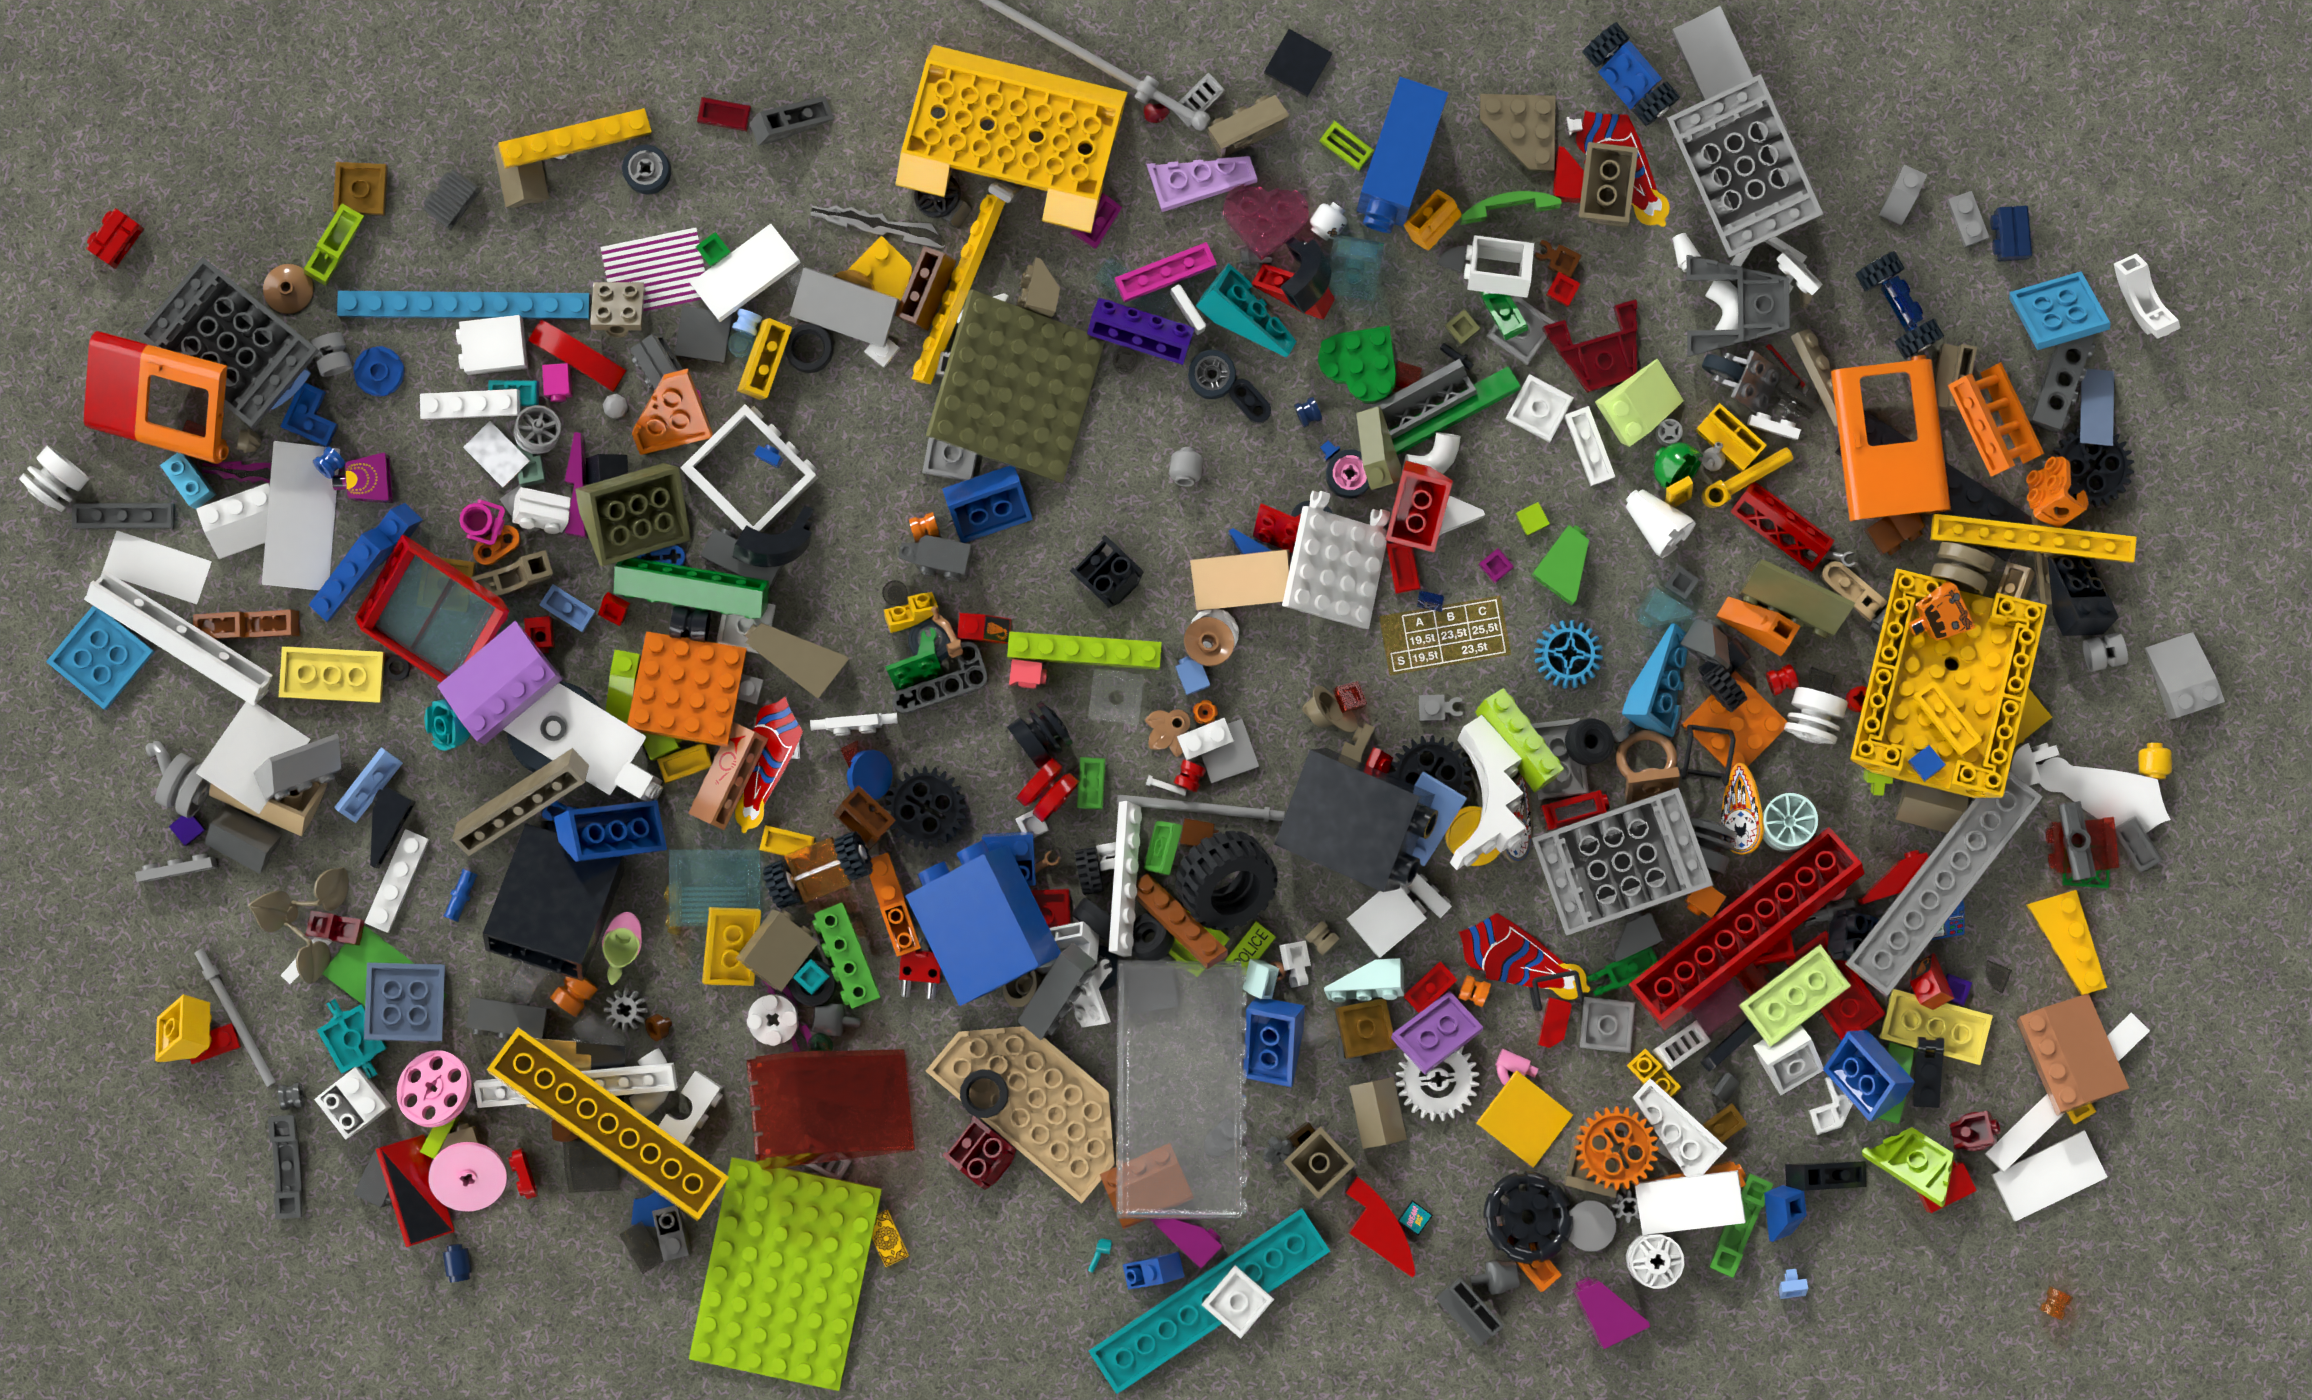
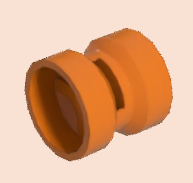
[909,512,940,543]
[1458,975,1491,1007]

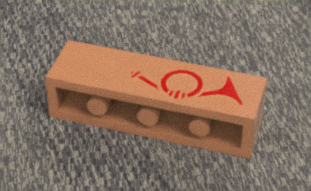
[688,722,768,830]

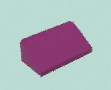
[1071,193,1122,249]

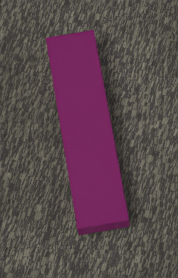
[565,432,588,539]

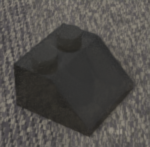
[563,1141,621,1193]

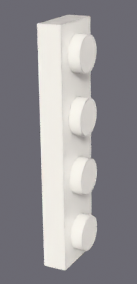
[420,389,520,420]
[364,829,430,933]

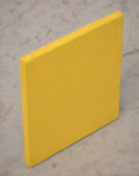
[1476,1070,1573,1168]

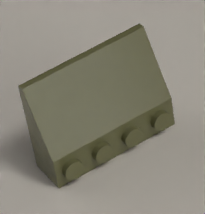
[575,463,691,567]
[1738,559,1855,639]

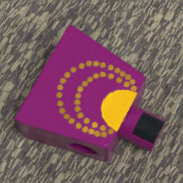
[332,453,393,503]

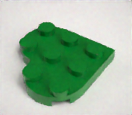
[1318,325,1397,404]

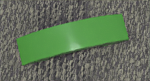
[1460,191,1562,225]
[1709,1173,1773,1278]

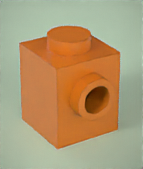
[1684,886,1726,918]

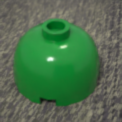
[1654,442,1703,489]

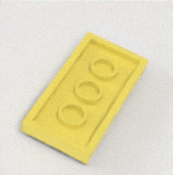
[279,647,385,703]
[1879,989,1993,1065]

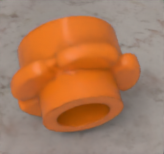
[1193,700,1218,725]

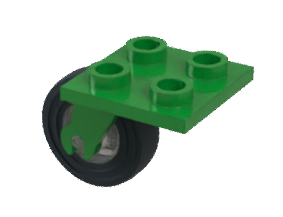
[885,618,951,691]

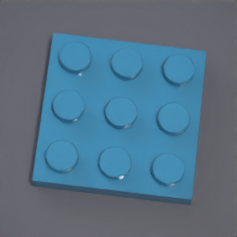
[2009,271,2110,351]
[46,605,155,710]

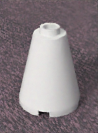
[1626,490,1696,558]

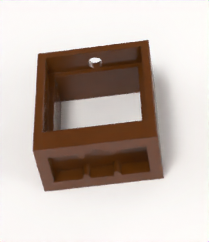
[833,785,896,849]

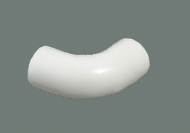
[1705,281,1738,330]
[1402,432,1461,474]
[629,1048,669,1117]

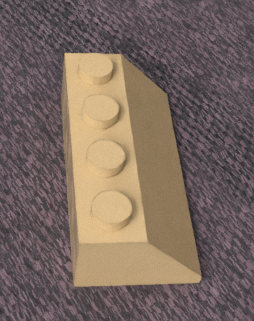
[209,781,327,836]

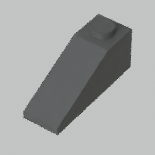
[750,96,834,146]

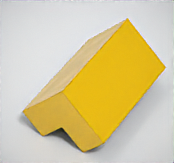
[1695,403,1767,472]

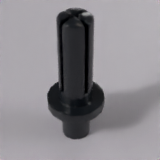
[1440,343,1474,370]

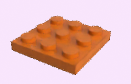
[1681,671,1787,773]

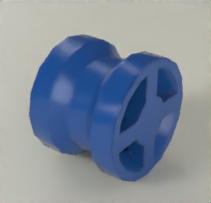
[313,447,345,479]

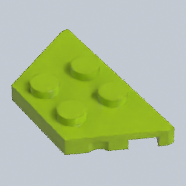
[1862,1127,1954,1207]

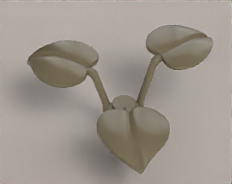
[248,867,349,984]

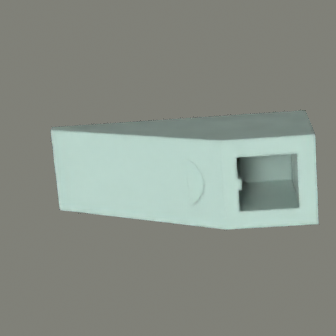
[1324,958,1404,1002]

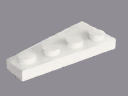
[1633,1079,1727,1177]

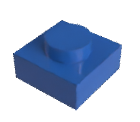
[754,444,783,469]

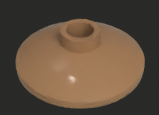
[263,264,314,314]
[1184,617,1234,666]

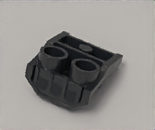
[1070,535,1144,608]
[1827,909,1880,961]

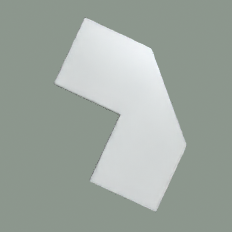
[1808,1077,1853,1135]

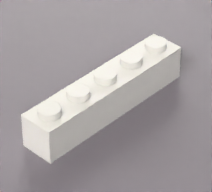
[1407,874,1452,918]

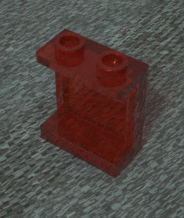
[2045,817,2119,874]

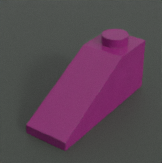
[1149,1214,1222,1268]

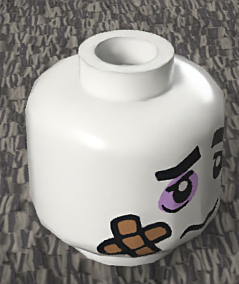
[1310,202,1347,241]

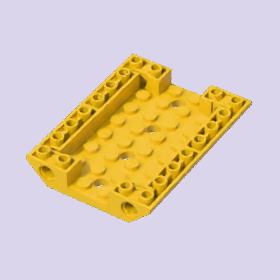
[1850,568,2047,798]

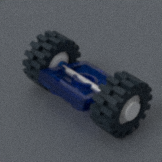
[1855,251,1944,359]

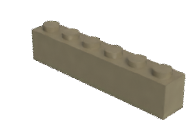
[452,748,589,856]

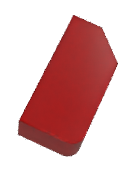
[1537,997,1571,1048]

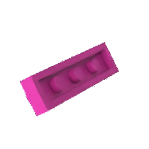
[1114,242,1217,303]

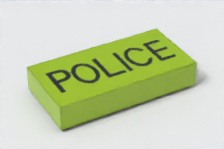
[1225,921,1276,977]

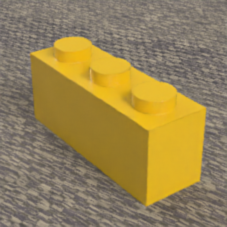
[737,318,792,400]

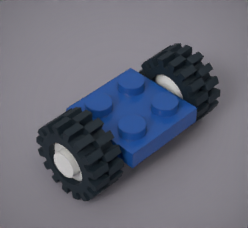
[1582,22,1680,126]

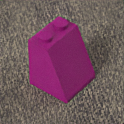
[1572,1276,1651,1349]

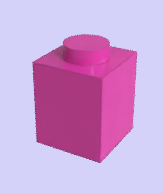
[542,363,573,402]

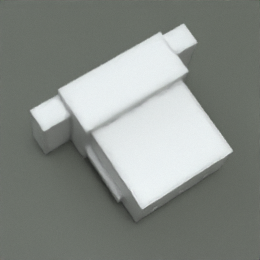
[1566,117,1583,137]

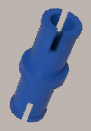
[443,869,478,922]

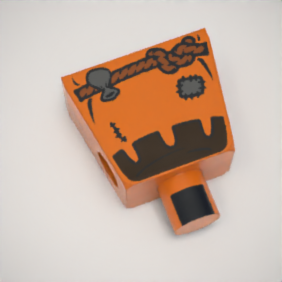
[1908,581,1975,640]

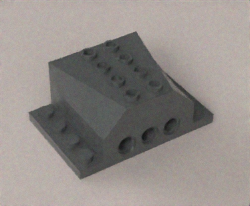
[137,257,319,429]

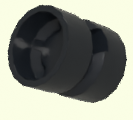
[669,606,711,643]

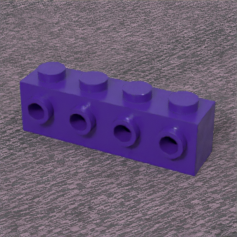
[1087,298,1195,365]

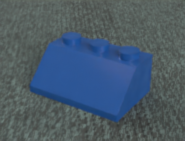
[942,466,1033,543]
[1823,1030,1915,1122]

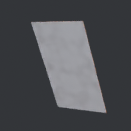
[463,421,530,487]

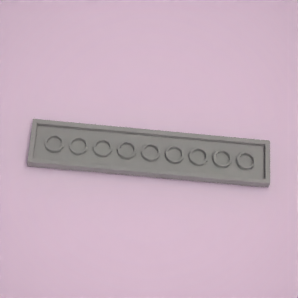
[1845,771,2042,996]

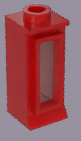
[1540,790,1610,831]

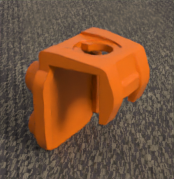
[2026,457,2088,528]

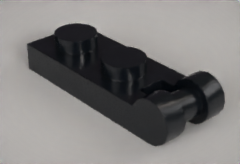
[1913,1037,1944,1108]

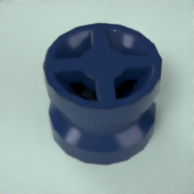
[1294,397,1322,428]

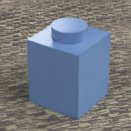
[1175,656,1210,696]

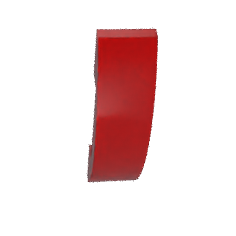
[528,319,627,392]

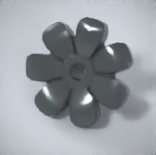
[1262,1137,1294,1165]

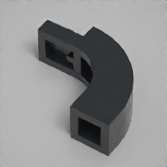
[1280,236,1331,313]
[732,505,815,567]

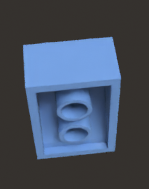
[1412,772,1467,866]

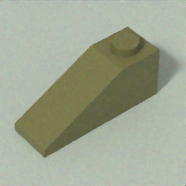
[1356,406,1403,490]

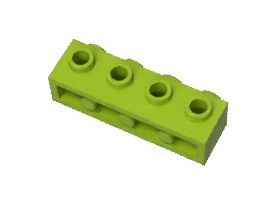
[1475,688,1564,793]

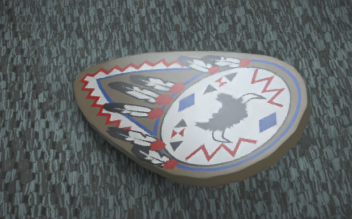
[1502,774,1532,863]

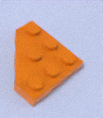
[632,369,713,455]

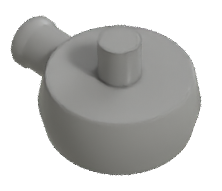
[1701,442,1725,471]

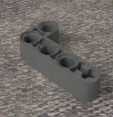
[892,642,988,715]

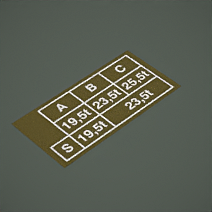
[1379,595,1511,676]

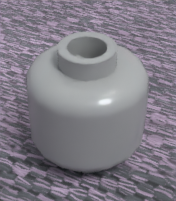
[1169,447,1203,486]

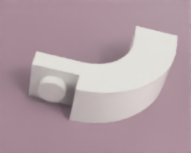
[2114,253,2180,339]

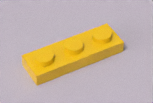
[1913,680,1982,757]

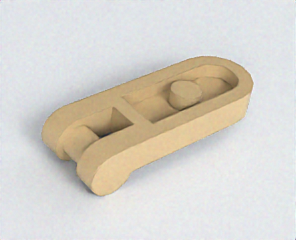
[1821,561,1887,622]

